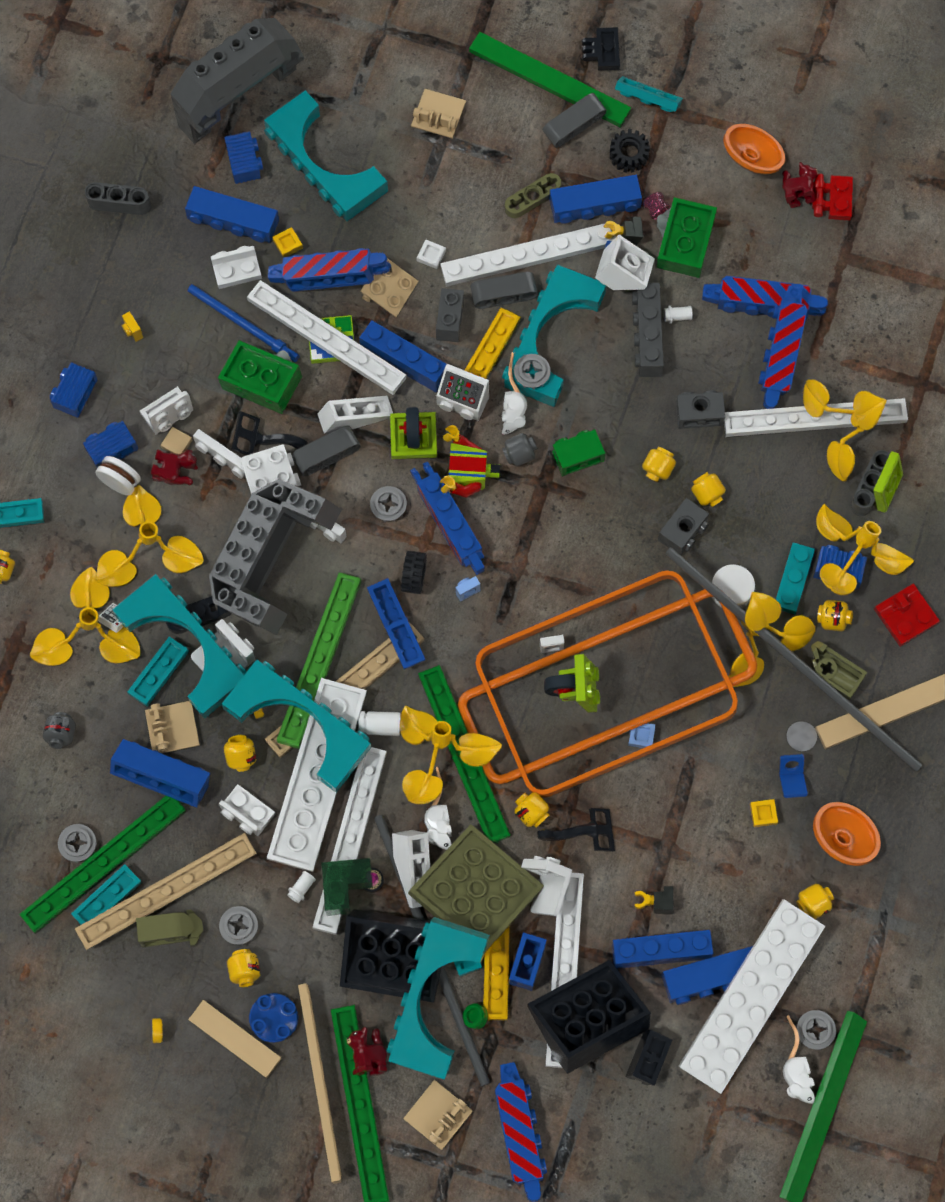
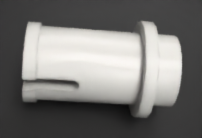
[663,306,692,324]
[287,871,316,903]

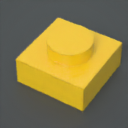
[272,227,303,257]
[121,311,143,342]
[750,799,778,827]

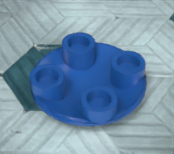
[249,993,298,1043]

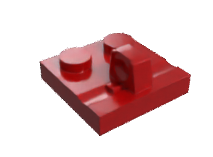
[874,583,940,647]

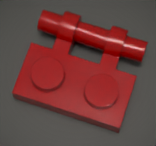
[812,174,853,220]

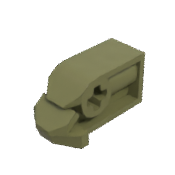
[811,641,867,700]
[136,909,203,948]

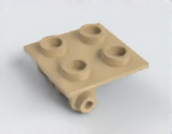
[411,89,466,139]
[360,258,418,317]
[145,701,200,753]
[403,1080,473,1150]

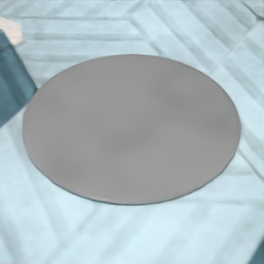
[787,722,817,751]

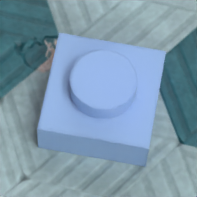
[455,576,480,602]
[628,723,655,748]

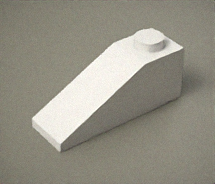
[318,396,393,434]
[392,830,430,908]

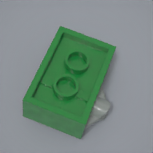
[656,197,717,278]
[218,340,302,414]

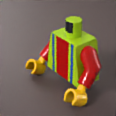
[440,425,500,498]

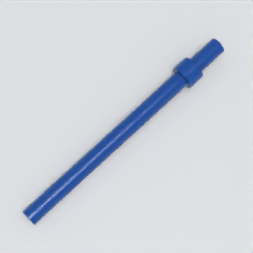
[188,284,300,362]

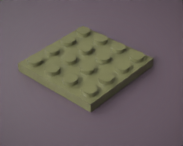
[408,824,544,953]

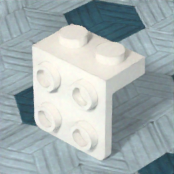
[140,386,193,435]
[241,444,301,495]
[191,619,255,671]
[521,856,572,916]

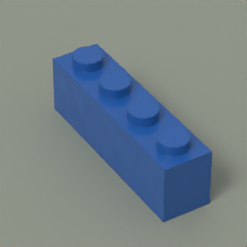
[549,174,642,223]
[185,186,279,243]
[359,320,447,393]
[110,739,210,808]
[612,930,713,969]
[661,946,753,1005]

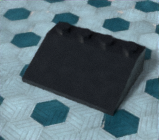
[339,909,442,1003]
[527,960,651,1074]

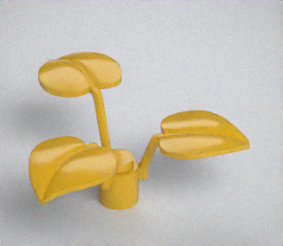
[803,379,887,481]
[96,485,204,587]
[816,504,914,595]
[30,567,140,666]
[729,592,816,687]
[400,706,502,804]

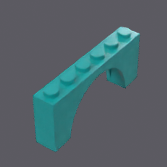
[264,90,388,221]
[502,265,606,407]
[112,574,247,719]
[222,660,371,793]
[387,917,490,1080]

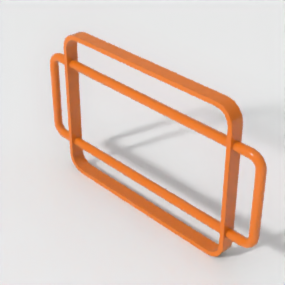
[458,570,757,798]

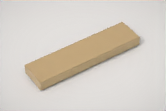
[188,1000,282,1078]

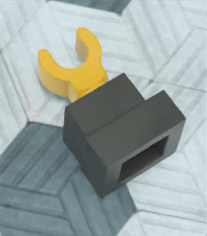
[603,217,643,246]
[635,886,673,914]

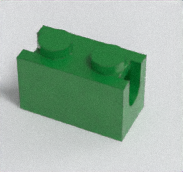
[552,430,605,477]

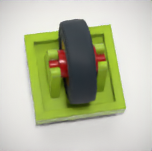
[390,407,437,459]
[544,654,600,713]

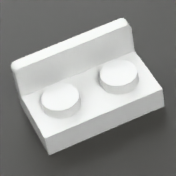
[211,246,262,289]
[219,784,276,836]

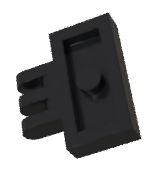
[582,27,620,71]

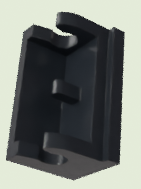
[625,1030,672,1086]

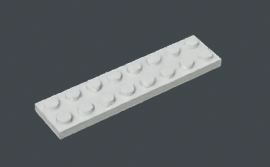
[267,678,367,872]
[679,899,825,1094]

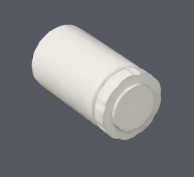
[358,711,401,736]

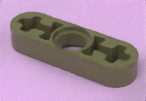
[505,173,561,218]

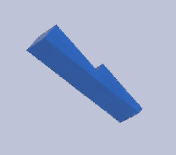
[367,578,426,670]

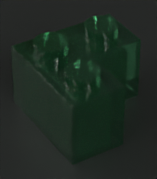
[321,858,373,916]

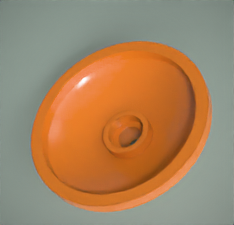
[723,124,785,174]
[813,802,881,866]

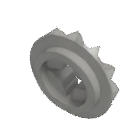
[514,354,550,390]
[370,486,407,522]
[58,824,97,863]
[219,906,258,945]
[797,1010,836,1050]

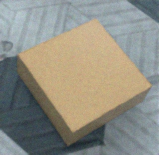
[161,427,192,454]

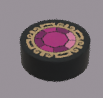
[359,867,384,893]

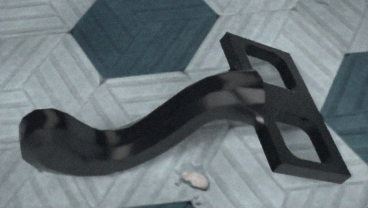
[231,411,308,456]
[537,808,615,852]

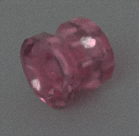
[643,192,671,219]

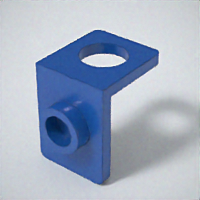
[779,754,808,798]

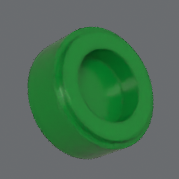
[463,1004,488,1029]

